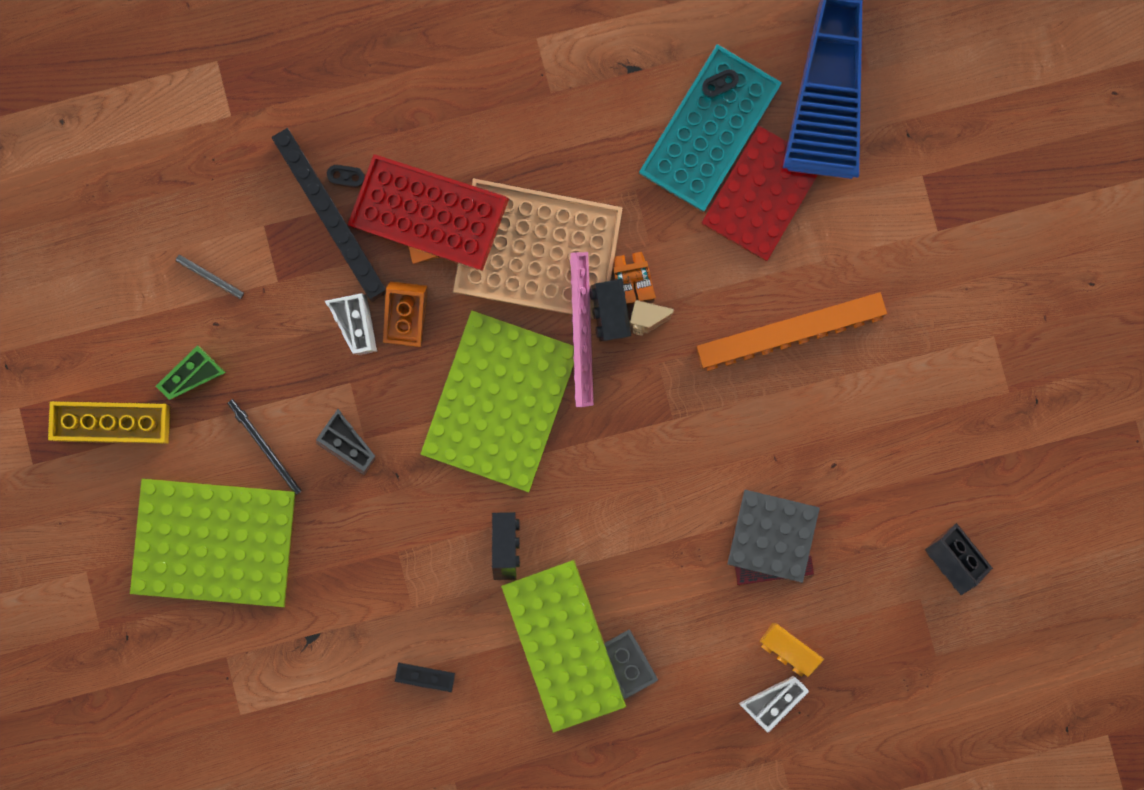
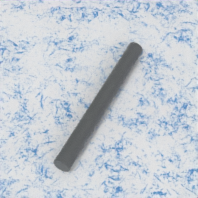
[175,255,245,299]

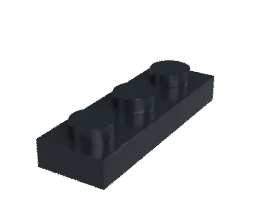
[395,662,456,693]

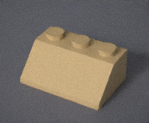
[630,300,674,336]

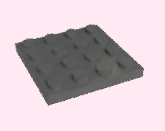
[727,490,820,583]

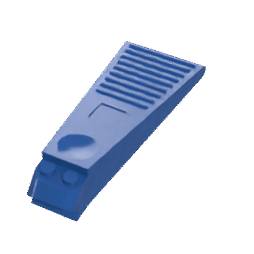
[783,0,863,179]

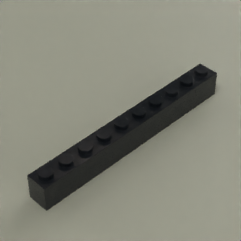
[271,128,386,302]

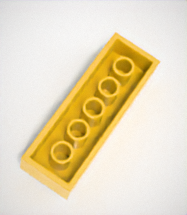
[48,402,170,444]

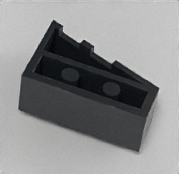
[492,512,520,580]

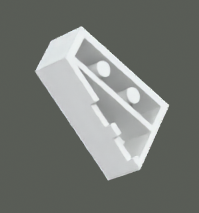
[739,676,809,732]

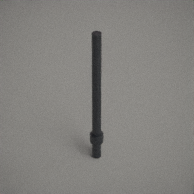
[227,399,302,495]

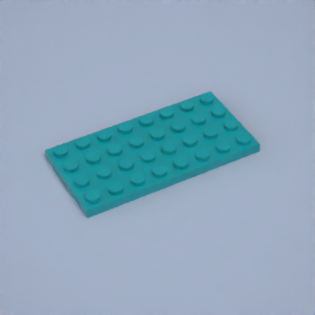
[639,44,782,212]

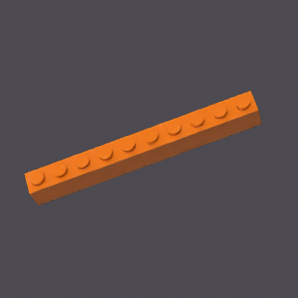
[696,292,887,371]

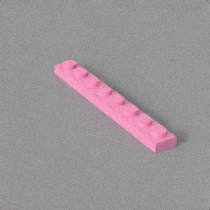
[570,252,594,407]

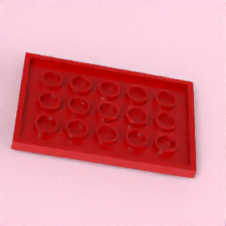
[701,126,818,262]

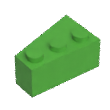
[156,345,225,400]

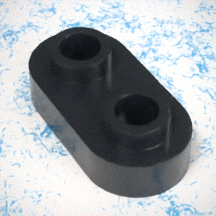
[702,69,739,98]
[327,165,365,188]

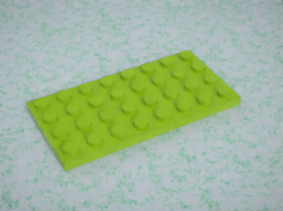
[501,560,626,733]

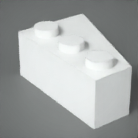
[325,293,377,355]

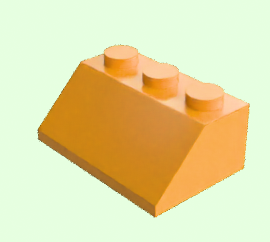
[760,623,824,677]

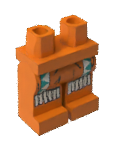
[613,252,656,305]

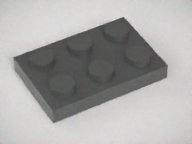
[604,629,658,699]

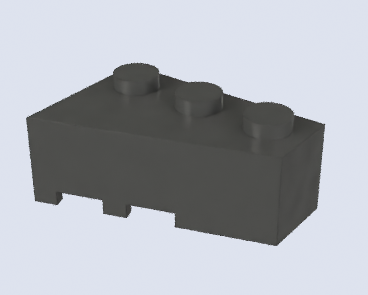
[316,409,375,476]

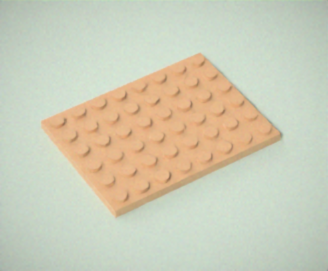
[453,178,623,319]

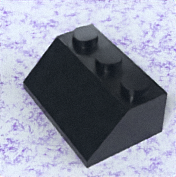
[590,279,631,342]
[925,523,993,595]

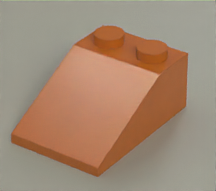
[383,281,428,347]

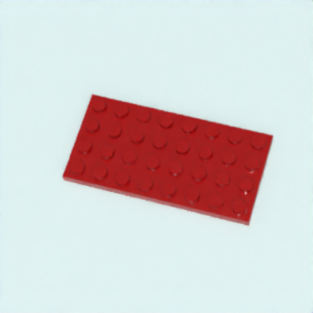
[348,154,509,271]

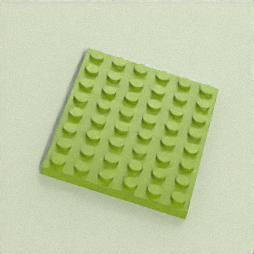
[420,310,574,492]
[130,479,295,607]

